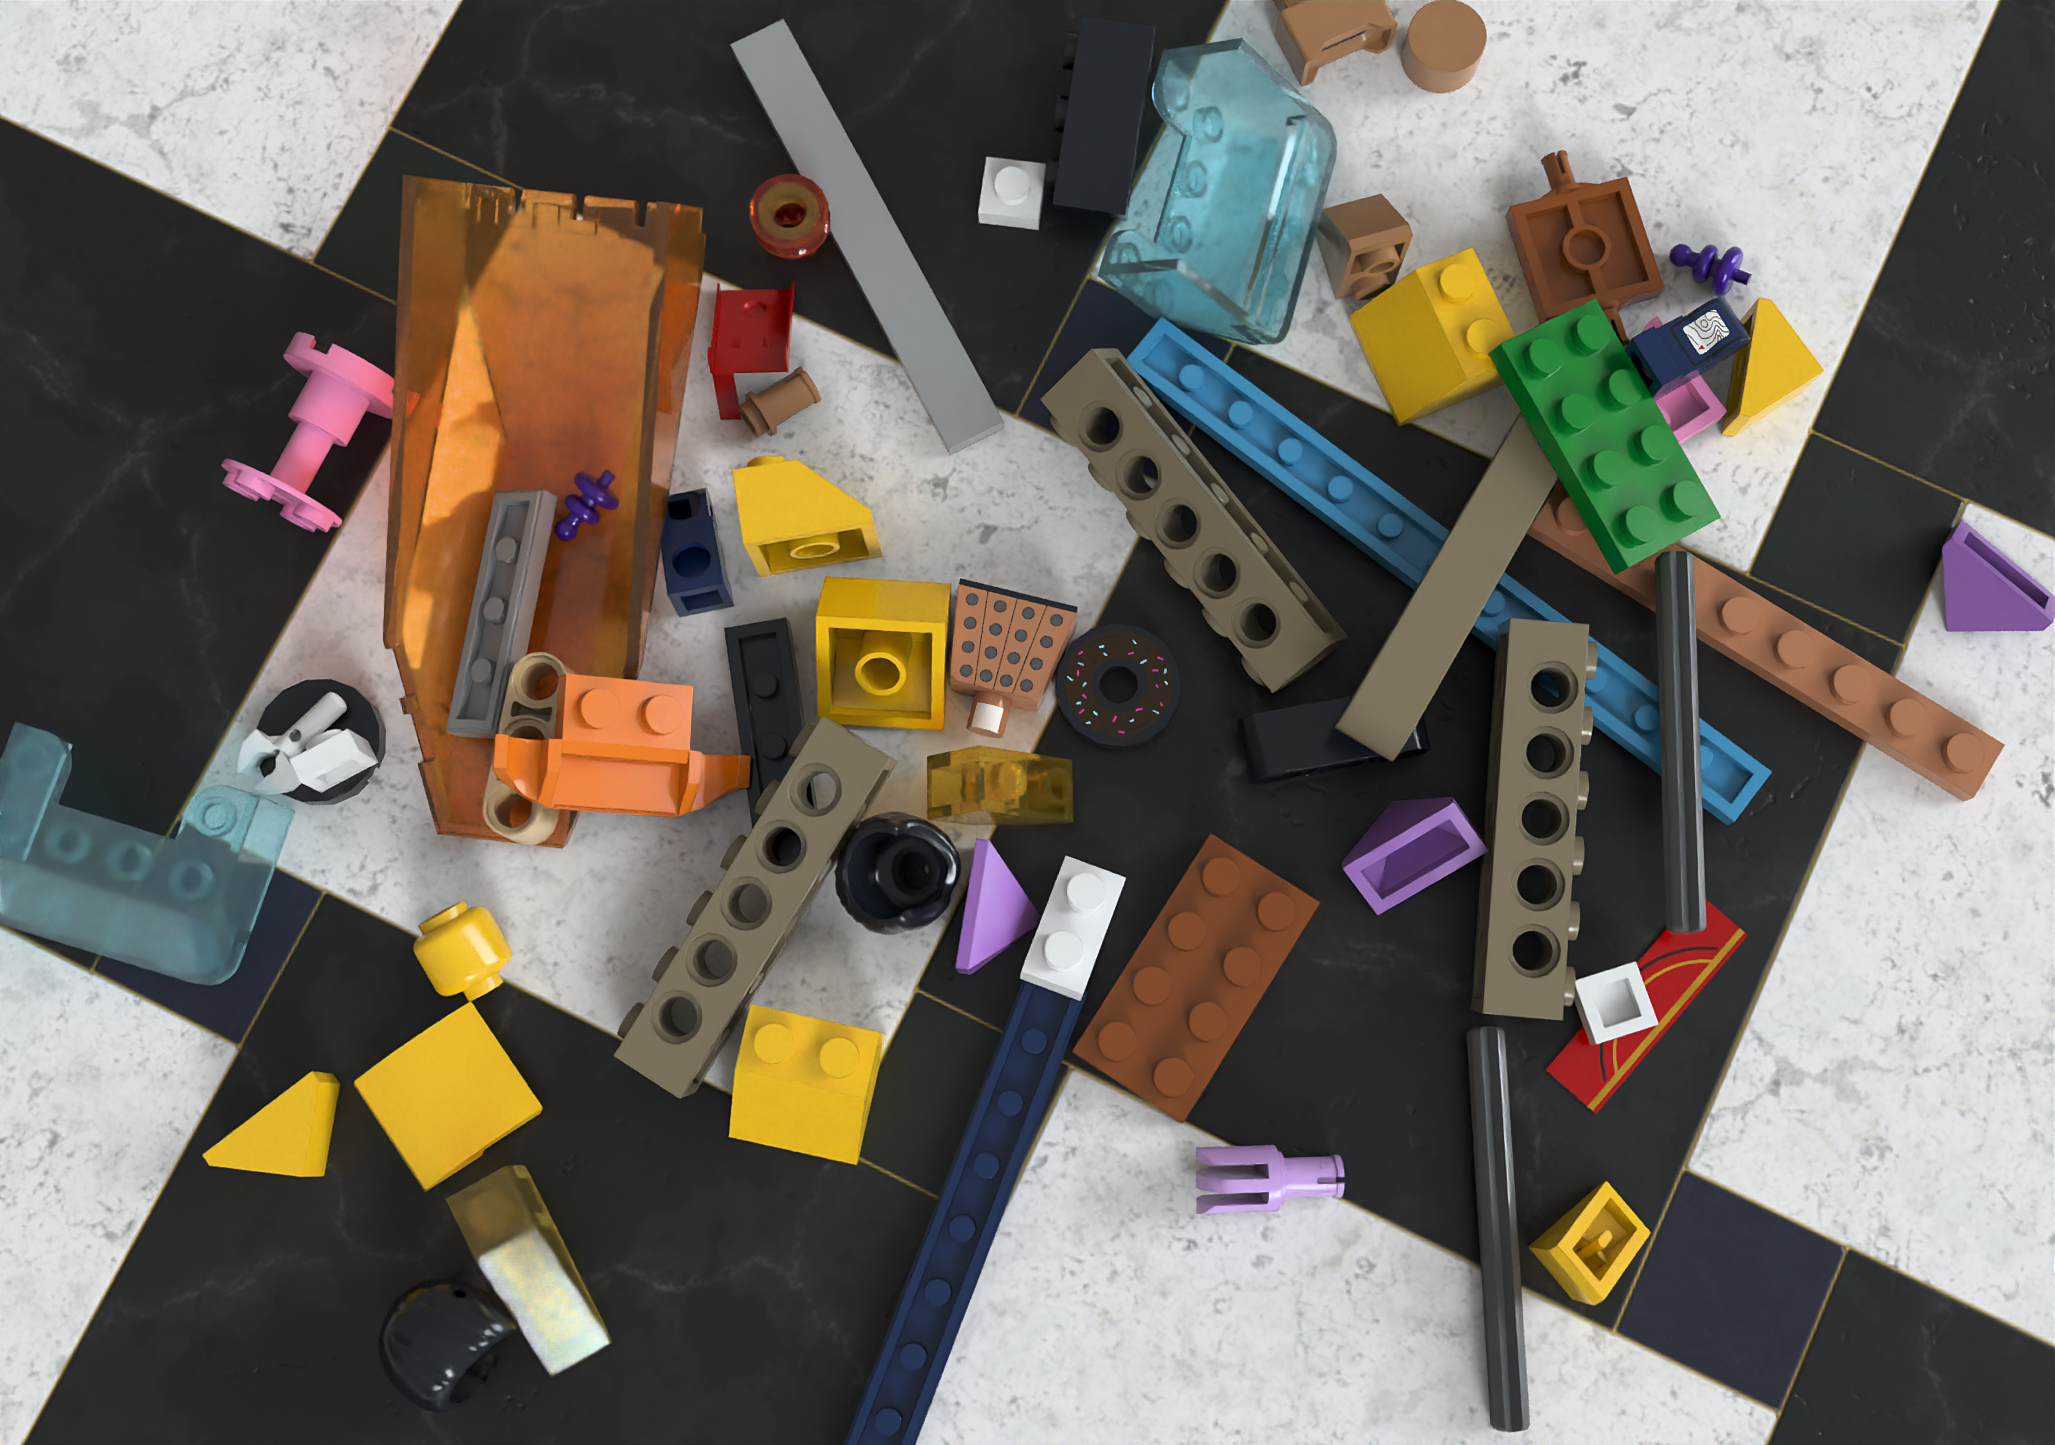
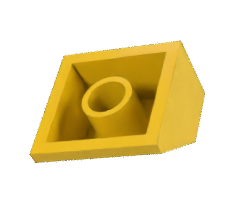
[1348,247,1516,427]
[732,455,883,577]
[815,576,952,731]
[729,1004,886,1165]

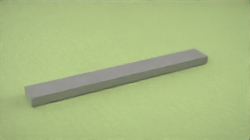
[730,19,1004,456]

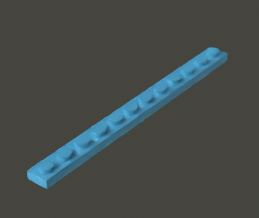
[1126,317,1772,825]

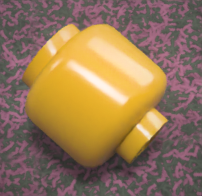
[413,900,512,1001]

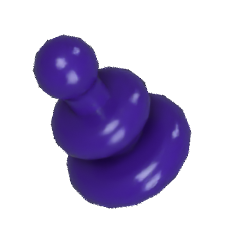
[1669,244,1752,297]
[554,469,620,541]

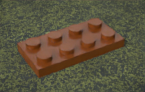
[1072,833,1320,1124]

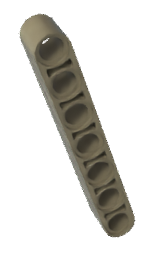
[1335,411,1558,762]

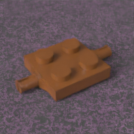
[1505,150,1665,347]

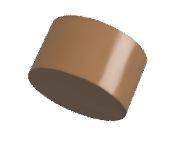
[1401,0,1487,93]

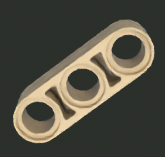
[483,652,576,845]

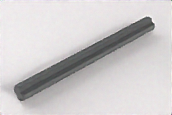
[1655,551,1707,934]
[1467,1026,1530,1432]

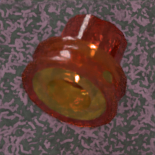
[749,174,831,261]

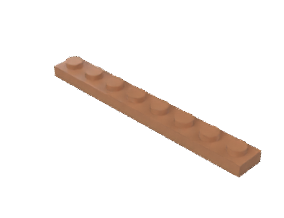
[1526,480,2005,802]

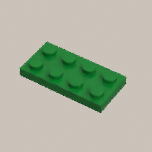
[1488,298,1721,575]

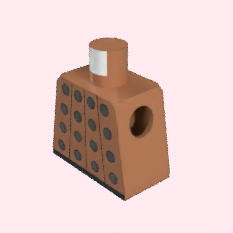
[950,578,1078,738]

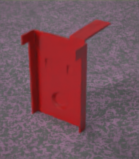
[707,281,795,420]

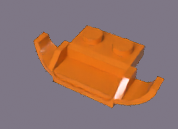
[492,673,751,818]

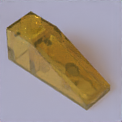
[446,1165,613,1376]

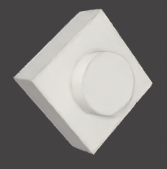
[978,157,1046,230]
[289,729,378,793]
[1574,961,1658,1045]

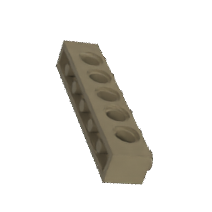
[1040,348,1349,693]
[1471,618,1598,1020]
[614,716,898,1099]

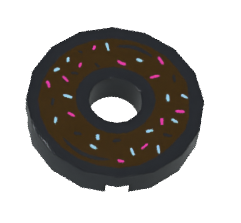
[1055,623,1182,751]

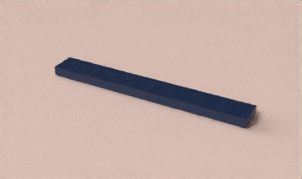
[843,980,1088,1445]

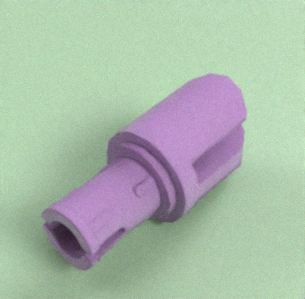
[1196,1145,1345,1214]

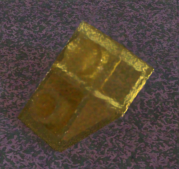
[927,745,1073,825]

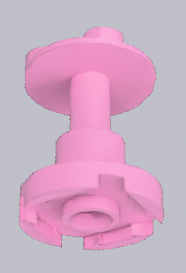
[221,332,411,532]

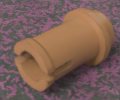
[738,366,821,438]

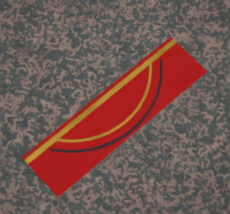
[1546,899,1748,1114]

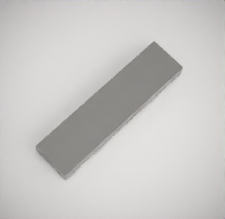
[446,489,558,739]

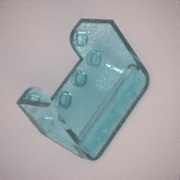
[1098,38,1337,345]
[0,722,296,986]

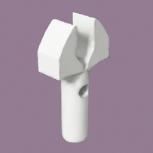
[237,692,347,794]

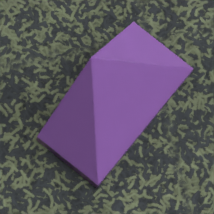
[1942,519,2055,632]
[1342,797,1489,915]
[955,838,1042,975]

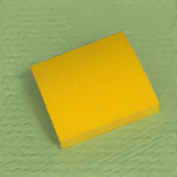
[354,1001,543,1192]

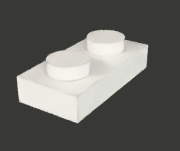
[1020,856,1126,1001]

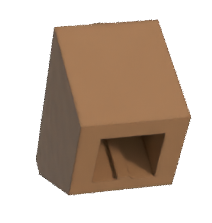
[1315,194,1413,300]

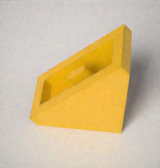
[1721,298,1825,437]
[202,1071,340,1177]
[1528,1181,1651,1306]

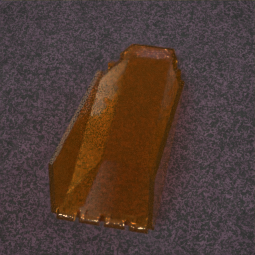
[383,175,706,849]

